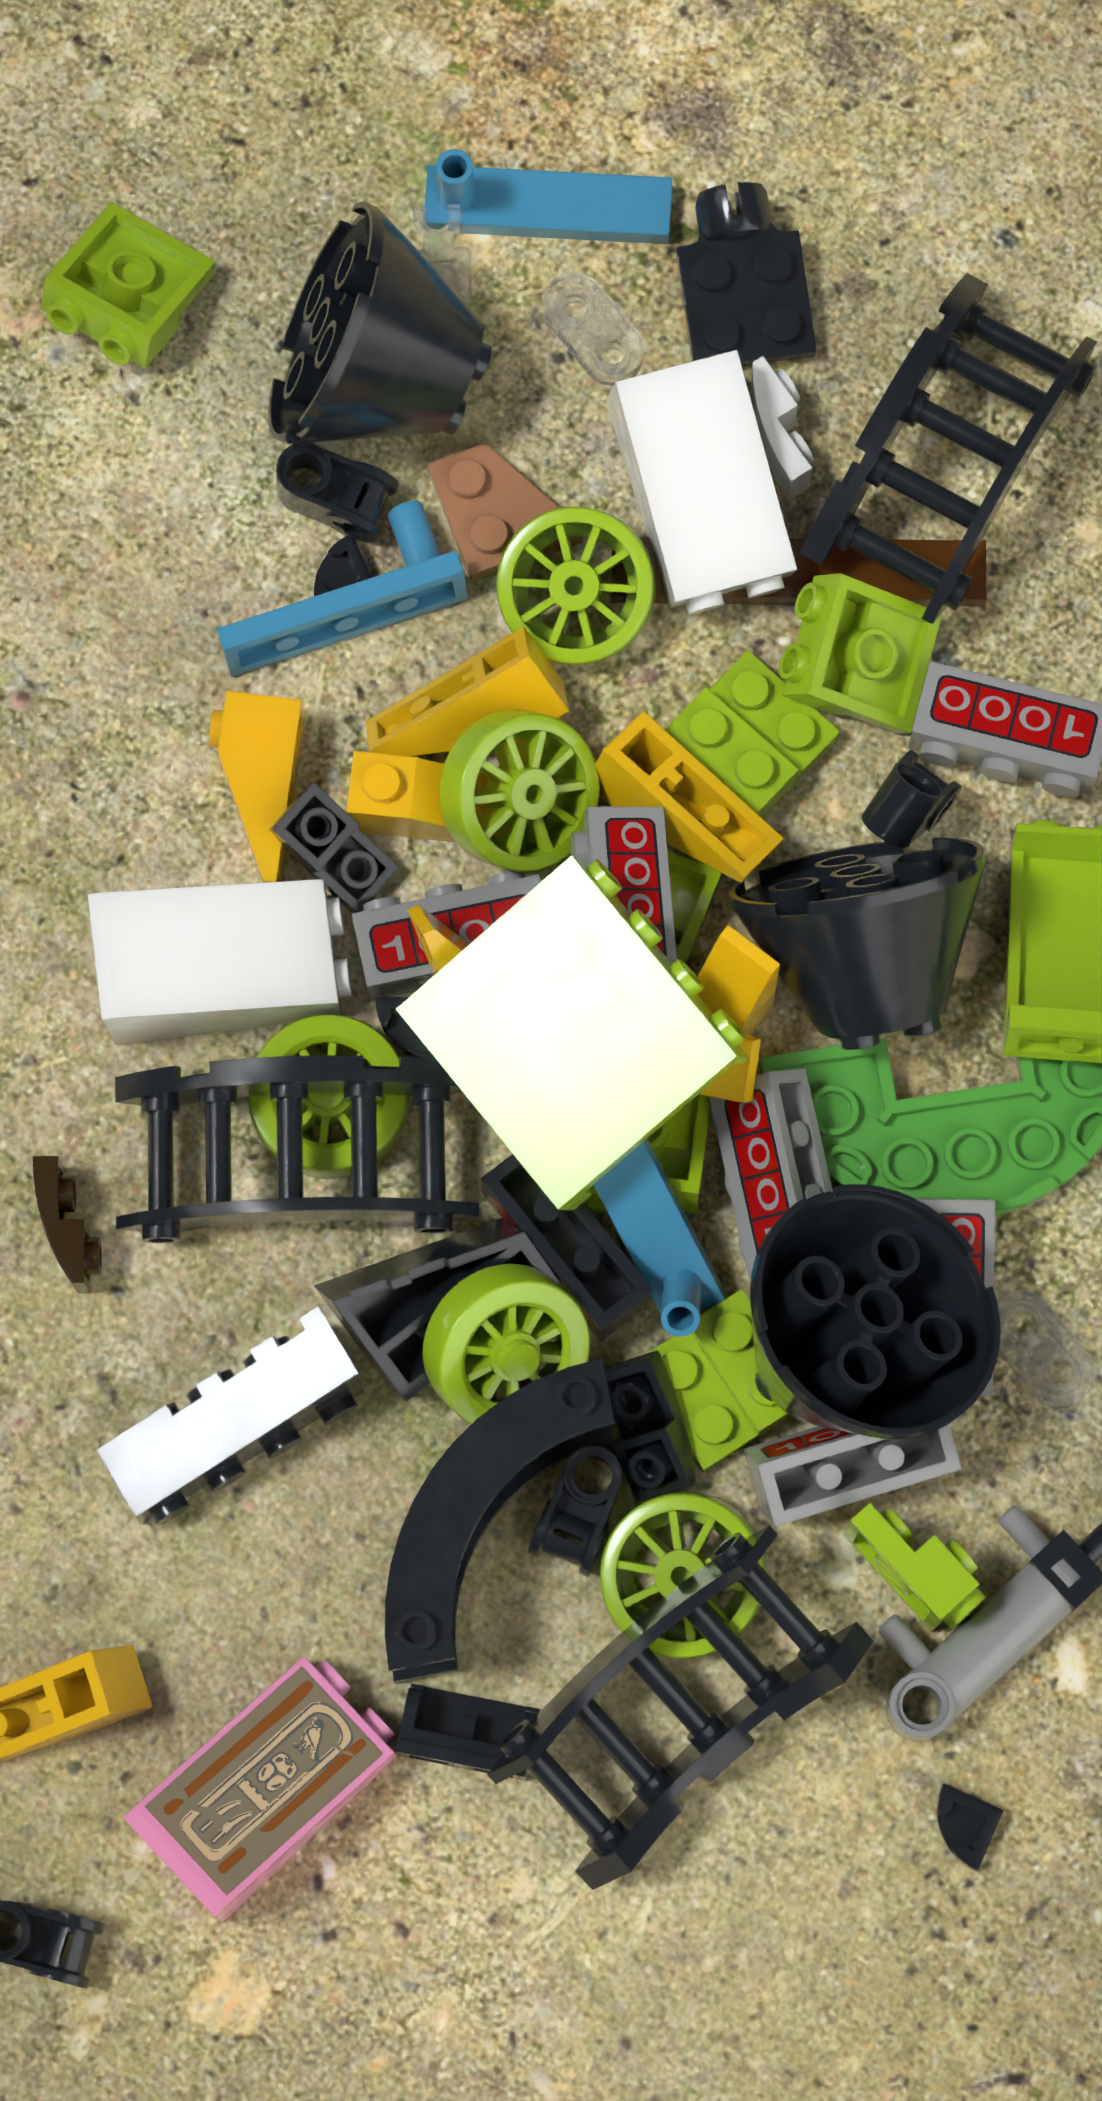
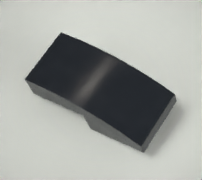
[269,782,399,913]
[604,1350,696,1502]

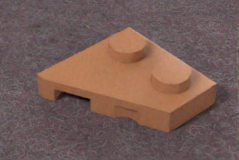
[427,443,583,582]

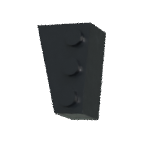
[314,1218,560,1402]

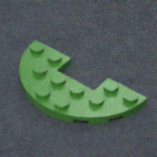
[759,1038,1102,1216]

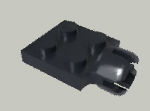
[676,182,816,366]

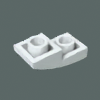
[751,356,814,501]

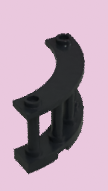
[800,273,1097,625]
[115,1055,479,1243]
[385,1358,615,1684]
[487,1525,874,1890]

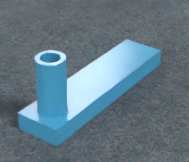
[424,149,672,244]
[217,501,468,677]
[594,1139,725,1336]

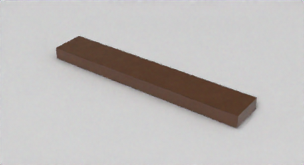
[611,537,987,607]

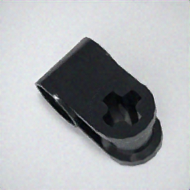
[276,443,400,543]
[861,749,962,848]
[528,1445,623,1577]
[0,1900,105,1989]

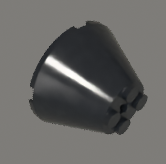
[268,202,492,444]
[728,838,986,1050]
[750,1184,1001,1439]

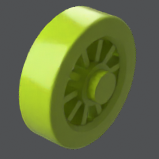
[496,506,656,665]
[440,709,600,872]
[248,1014,409,1179]
[423,1264,590,1424]
[600,1492,767,1658]

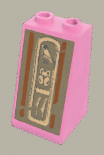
[123,1656,397,1922]

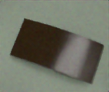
[33,1156,102,1294]

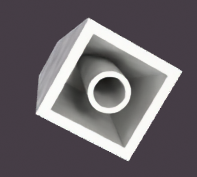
[606,350,797,614]
[88,879,352,1045]

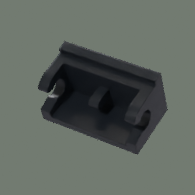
[395,1683,540,1781]

